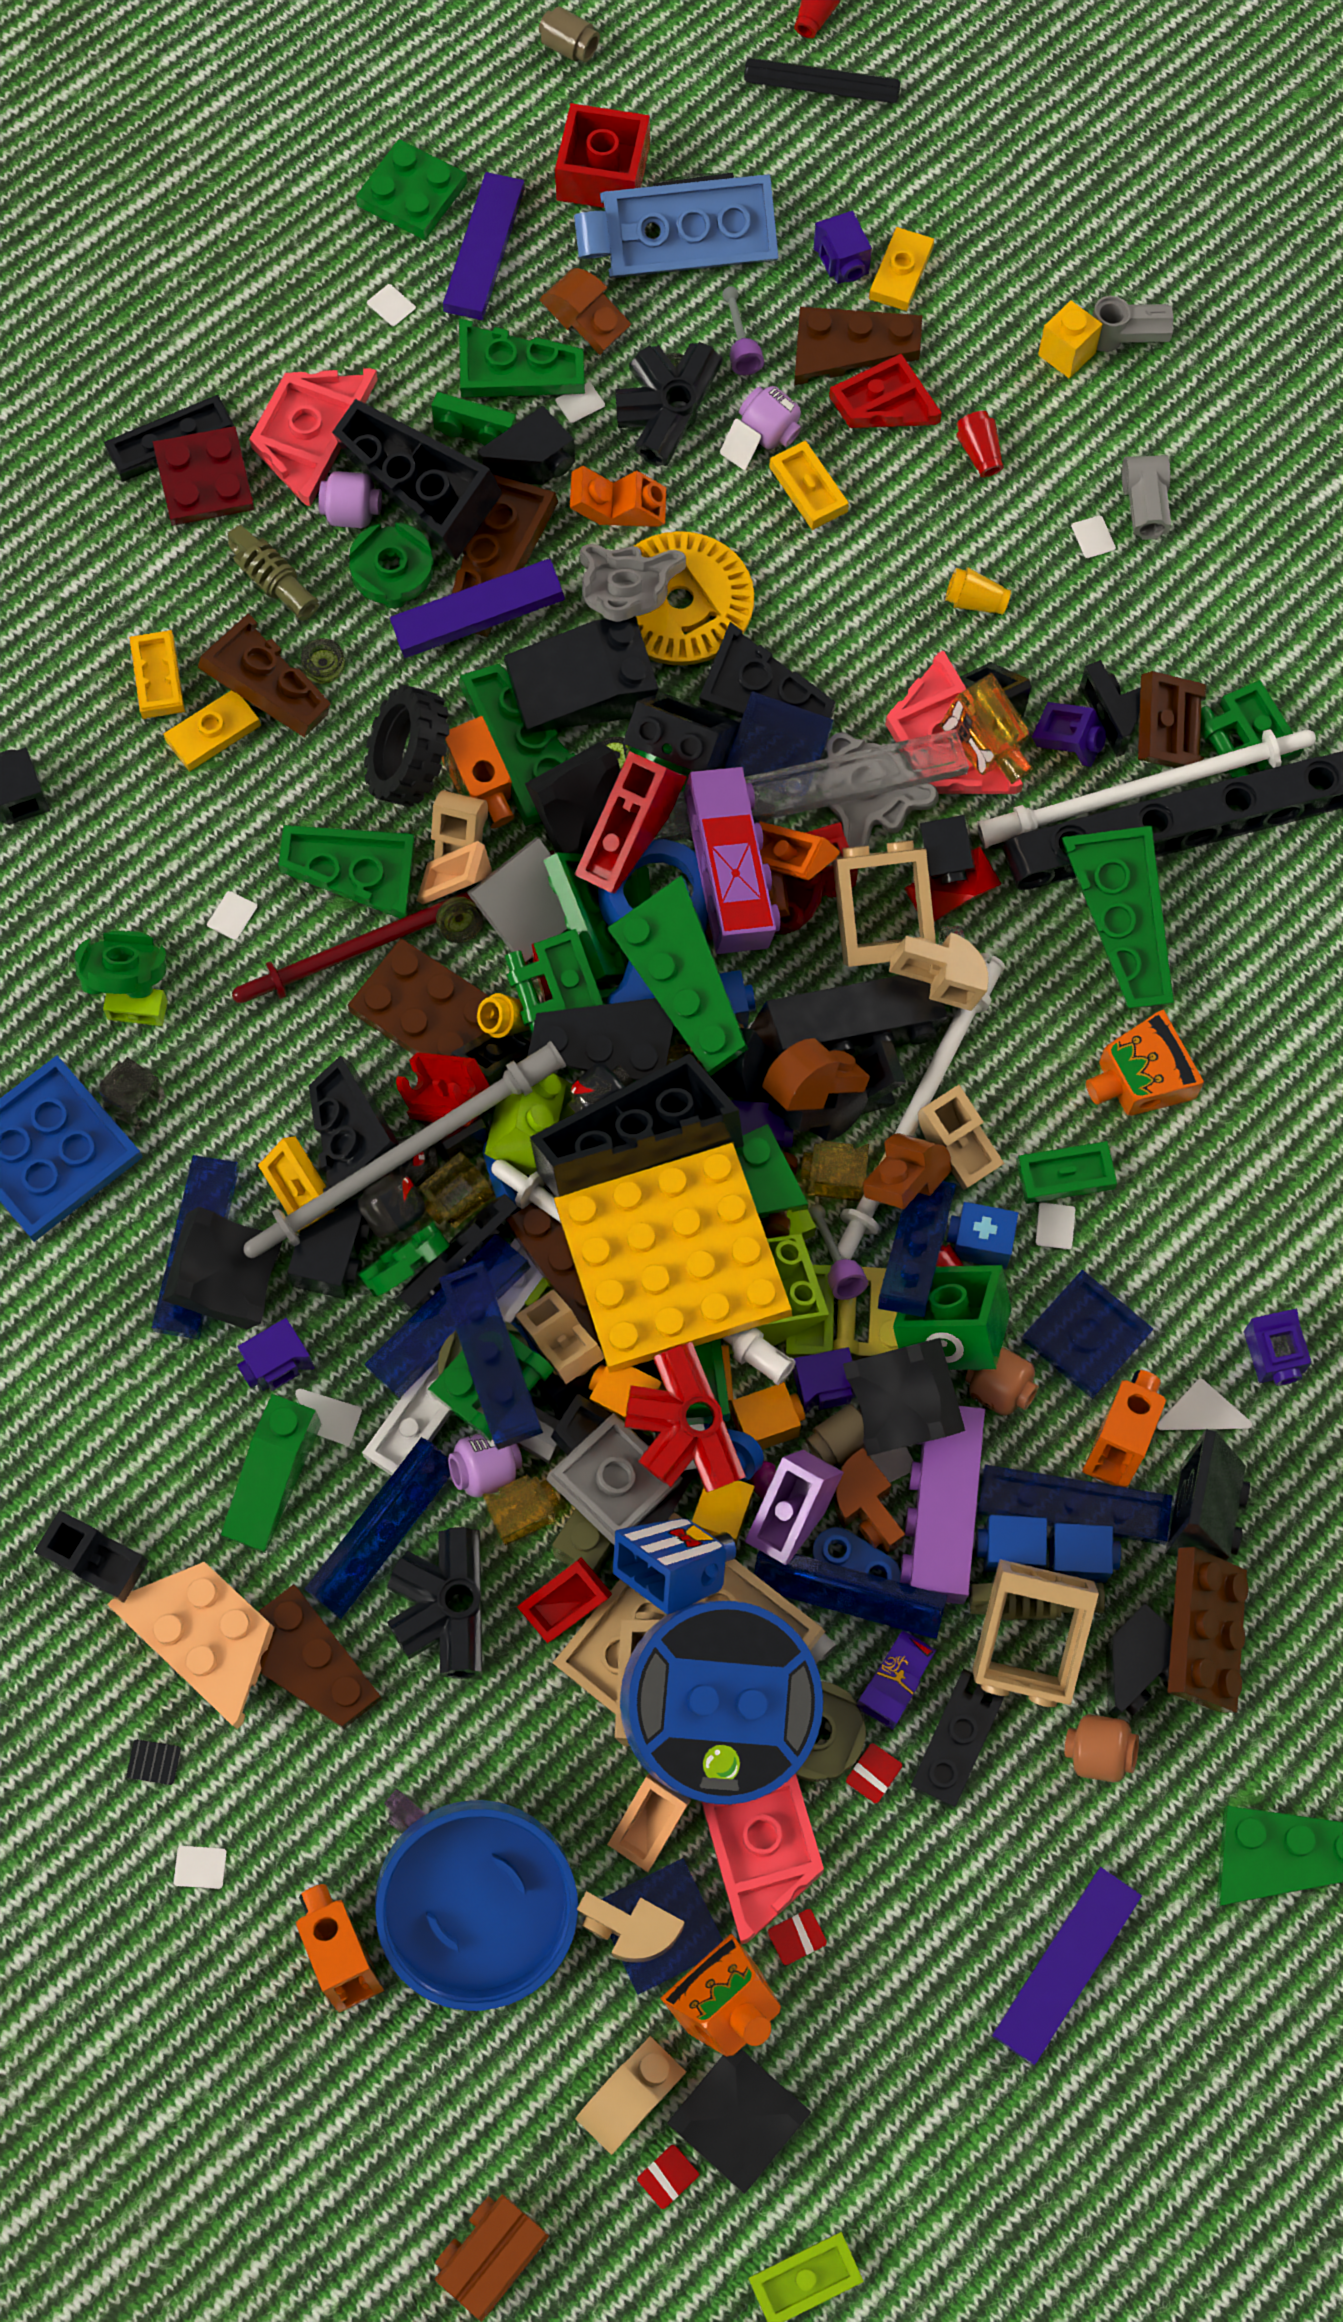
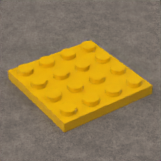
[554,1143,792,1373]

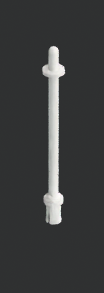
[977,729,1316,849]
[837,953,1005,1260]
[491,1160,796,1385]

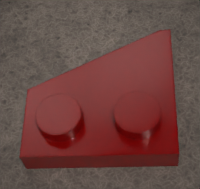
[829,354,942,428]

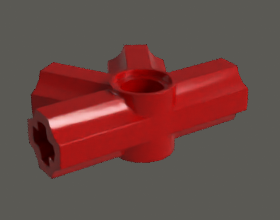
[624,1342,746,1493]

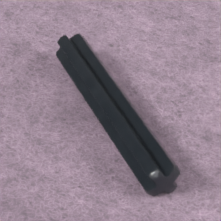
[744,58,900,103]

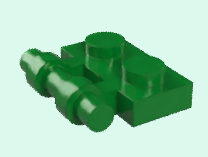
[1200,680,1303,778]
[504,928,604,1032]

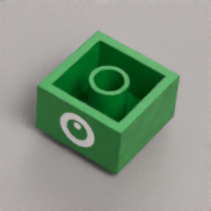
[893,1265,1012,1371]

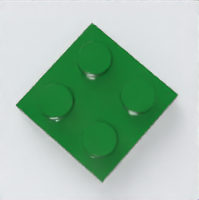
[356,139,468,240]

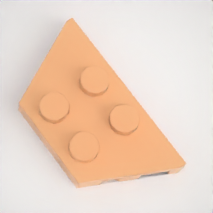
[107,1562,275,1729]

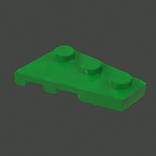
[459,318,585,398]
[278,825,416,919]
[543,853,628,982]
[1216,1806,1343,1907]

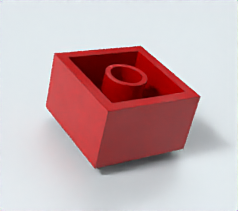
[555,103,650,208]

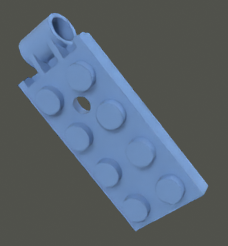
[574,174,779,278]

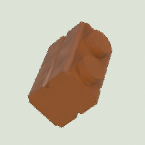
[434,2194,550,2322]

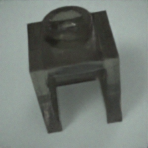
[99,1057,166,1131]

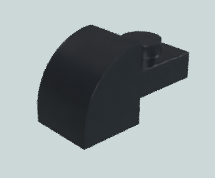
[706,1027,773,1103]
[768,1085,872,1141]
[34,1510,149,1603]

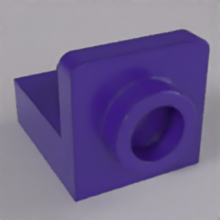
[1032,702,1106,767]

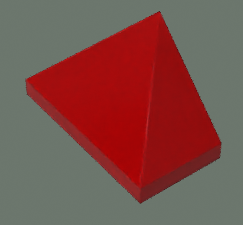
[904,846,1001,922]
[517,1557,612,1644]

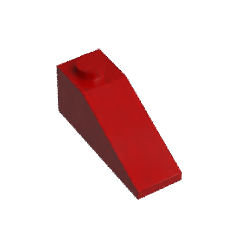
[574,751,687,894]

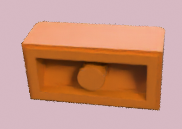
[759,821,840,881]

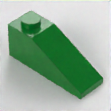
[221,1394,322,1553]

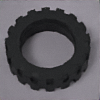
[364,685,449,807]

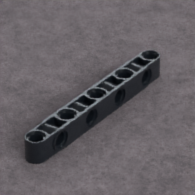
[1002,751,1343,890]

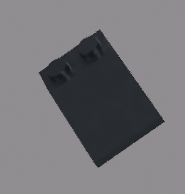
[504,616,659,734]
[1165,1429,1250,1561]

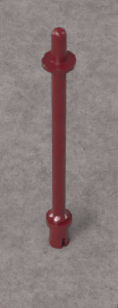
[232,850,555,1004]

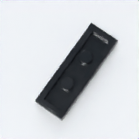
[104,394,234,482]

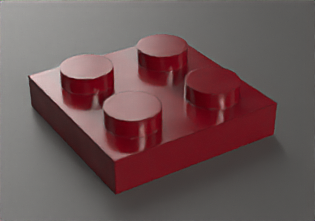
[153,426,254,526]

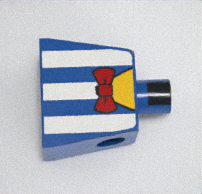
[613,1518,736,1615]

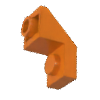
[570,466,666,527]

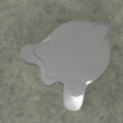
[580,544,686,622]
[821,732,939,847]

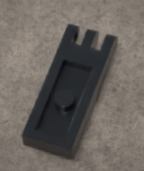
[909,1668,1005,1810]

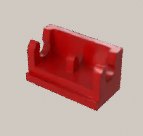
[396,1052,490,1127]

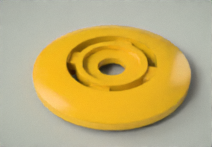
[634,531,754,665]

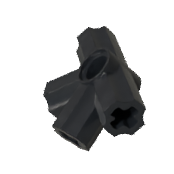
[615,342,722,467]
[387,1527,483,1679]

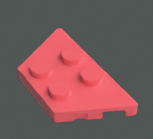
[249,368,378,507]
[885,651,1023,794]
[701,1774,824,1945]

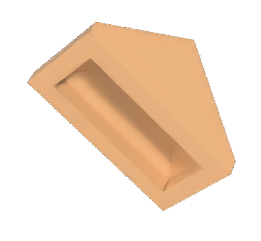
[416,841,492,905]
[607,1774,691,1872]

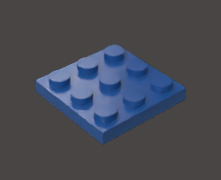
[0,1055,143,1242]

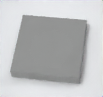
[467,838,567,962]
[546,1413,683,1545]

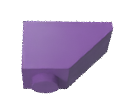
[745,1450,844,1565]

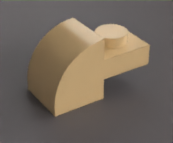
[431,790,488,860]
[889,933,989,1011]
[918,1085,1005,1190]
[515,1289,604,1384]
[577,1891,685,1963]
[575,2036,687,2155]

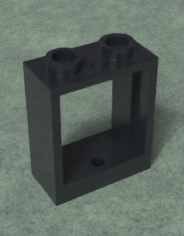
[623,692,741,771]

